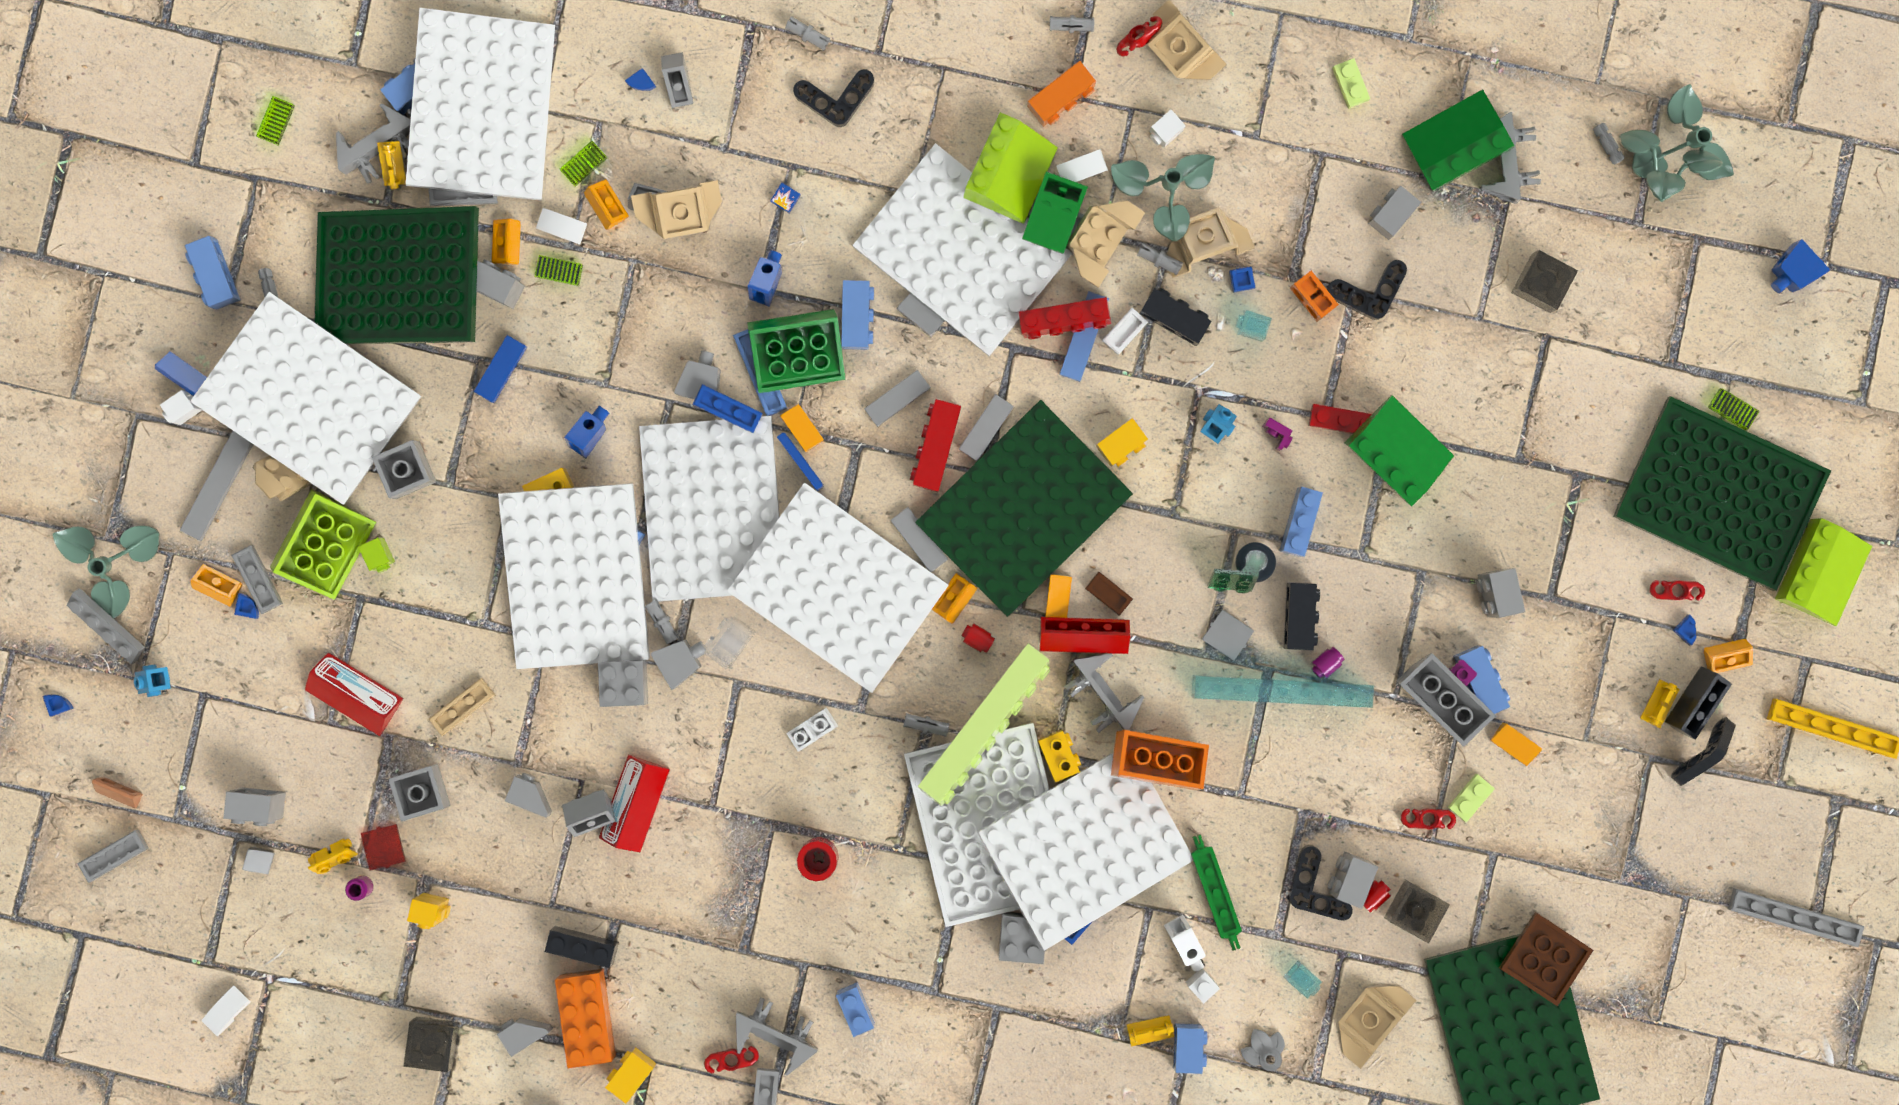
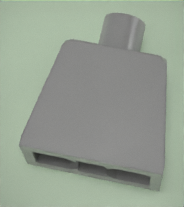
[674,351,721,400]
[650,640,708,690]

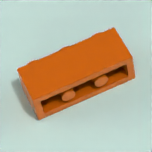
[1027,61,1096,127]

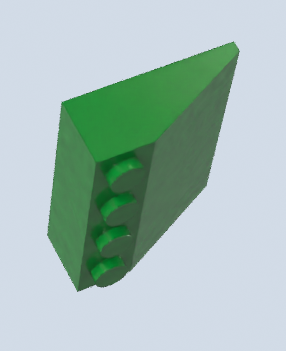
[1402,89,1515,192]
[747,309,846,393]
[1344,395,1454,506]

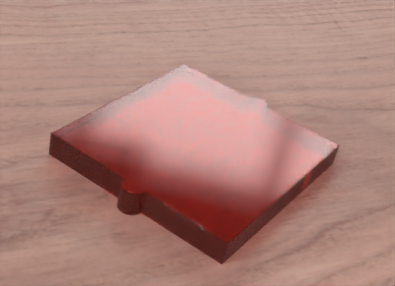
[361,824,406,871]

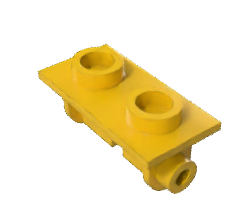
[377,141,406,189]
[1640,679,1680,728]
[308,838,358,874]
[1126,1015,1174,1047]

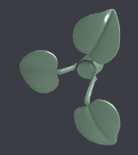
[1632,84,1734,180]
[1619,130,1723,202]
[1111,154,1215,241]
[53,526,160,619]

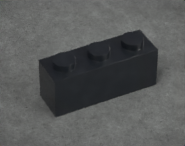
[1139,288,1212,346]
[1283,583,1320,651]
[1665,666,1732,740]
[544,926,619,968]

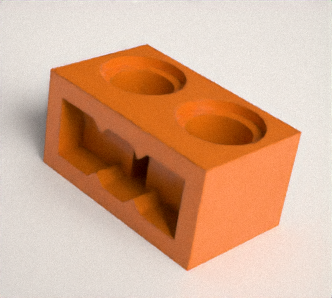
[1290,270,1339,322]

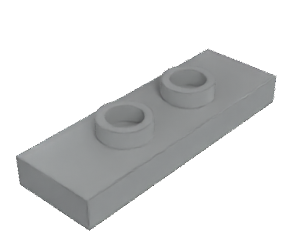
[429,188,498,206]
[77,830,149,883]

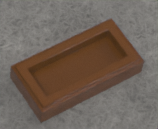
[1085,571,1133,616]

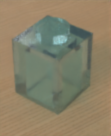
[1235,310,1272,342]
[1284,961,1322,999]

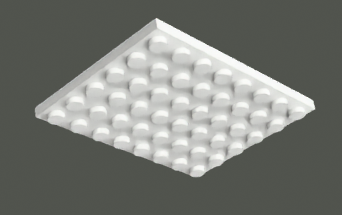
[406,8,555,201]
[853,143,1072,356]
[190,292,422,505]
[639,416,780,602]
[498,483,650,669]
[727,483,948,693]
[904,723,1049,927]
[977,752,1193,951]

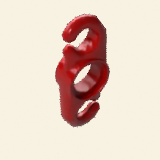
[1116,16,1163,57]
[1650,580,1705,601]
[1401,808,1456,829]
[704,1046,759,1074]

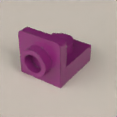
[1262,418,1293,451]
[1448,660,1477,686]

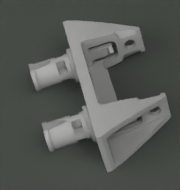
[336,104,411,183]
[1480,112,1541,204]
[1064,654,1144,733]
[736,997,818,1076]

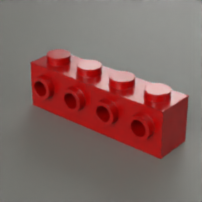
[1019,297,1111,340]
[910,399,961,493]
[1039,617,1130,654]

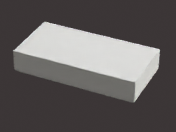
[1102,308,1148,355]

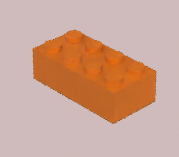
[1111,730,1209,790]
[555,968,616,1069]

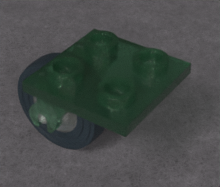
[1208,542,1276,594]

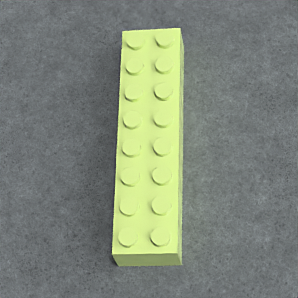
[918,644,1050,806]

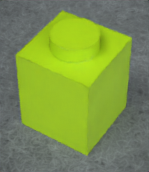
[358,537,395,573]

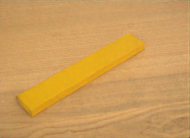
[1767,698,1899,759]

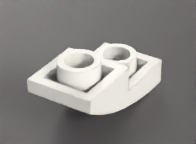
[1056,149,1108,182]
[536,208,587,244]
[786,708,838,752]
[202,986,250,1037]

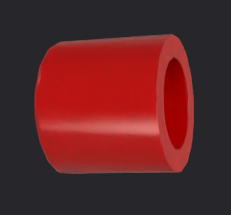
[797,837,839,882]

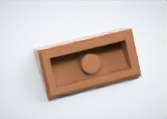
[92,777,143,808]

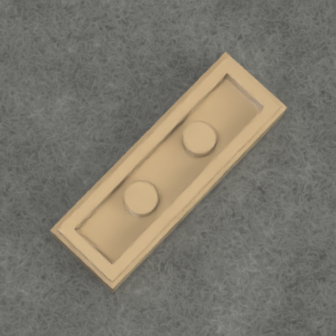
[429,678,495,736]

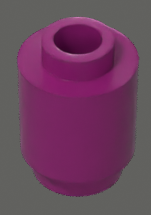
[1311,647,1345,679]
[345,876,374,901]

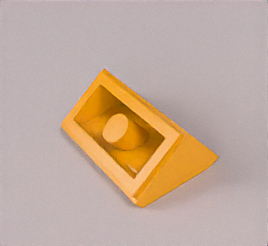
[584,179,629,230]
[492,218,521,265]
[780,404,824,453]
[190,564,243,607]
[932,573,977,624]
[1045,574,1072,618]
[1704,639,1753,673]
[1490,722,1542,766]

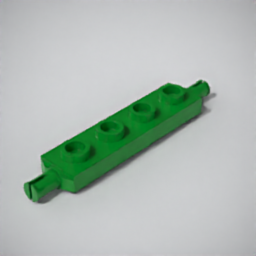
[1191,834,1242,951]

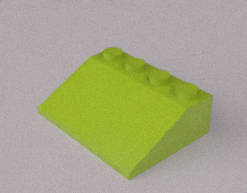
[963,112,1058,224]
[270,489,376,600]
[1775,518,1872,626]

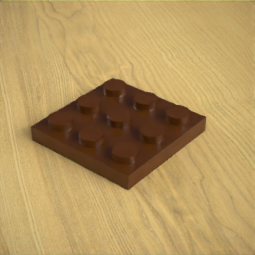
[1499,912,1594,1006]

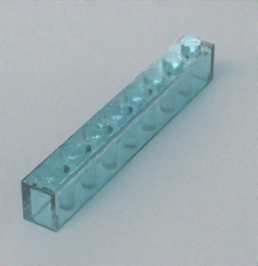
[1192,675,1374,708]

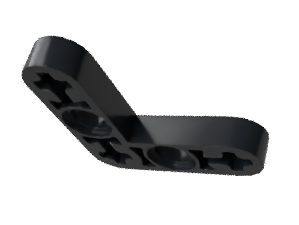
[793,69,874,127]
[1327,260,1407,320]
[1671,717,1736,786]
[1288,845,1353,921]

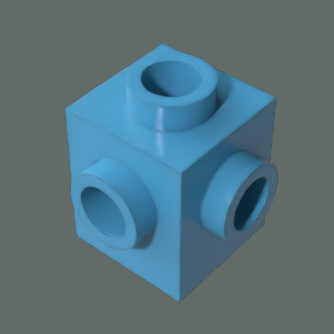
[1200,404,1237,444]
[134,664,171,697]

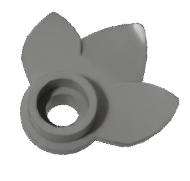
[1241,1029,1285,1071]

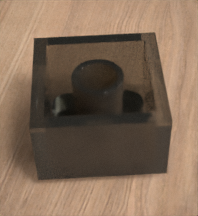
[1511,250,1578,313]
[1384,879,1450,944]
[403,1016,460,1072]

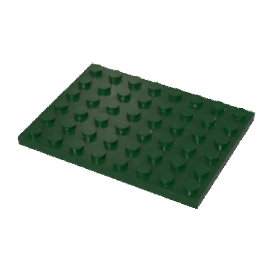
[314,206,479,344]
[1613,396,1831,591]
[915,400,1133,617]
[1424,934,1600,1105]

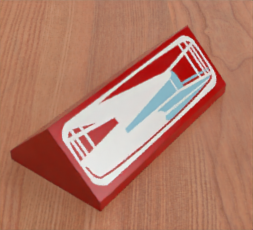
[305,653,404,736]
[599,754,670,853]

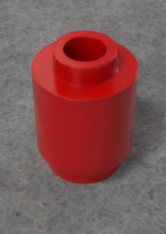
[961,623,995,653]
[1363,880,1391,913]

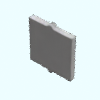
[1202,609,1254,661]

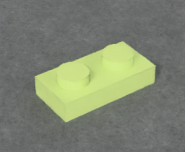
[1332,58,1370,109]
[1448,774,1495,822]

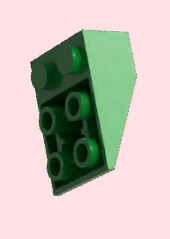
[1022,172,1088,254]

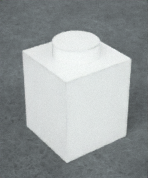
[1149,110,1185,148]
[160,390,202,425]
[1186,969,1220,1004]

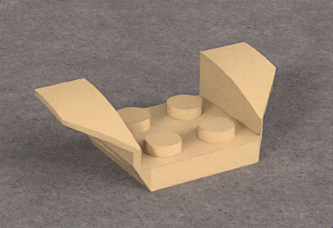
[1148,0,1227,80]
[631,180,722,239]
[1067,201,1145,288]
[1166,207,1255,278]
[252,455,312,501]
[1338,986,1417,1069]

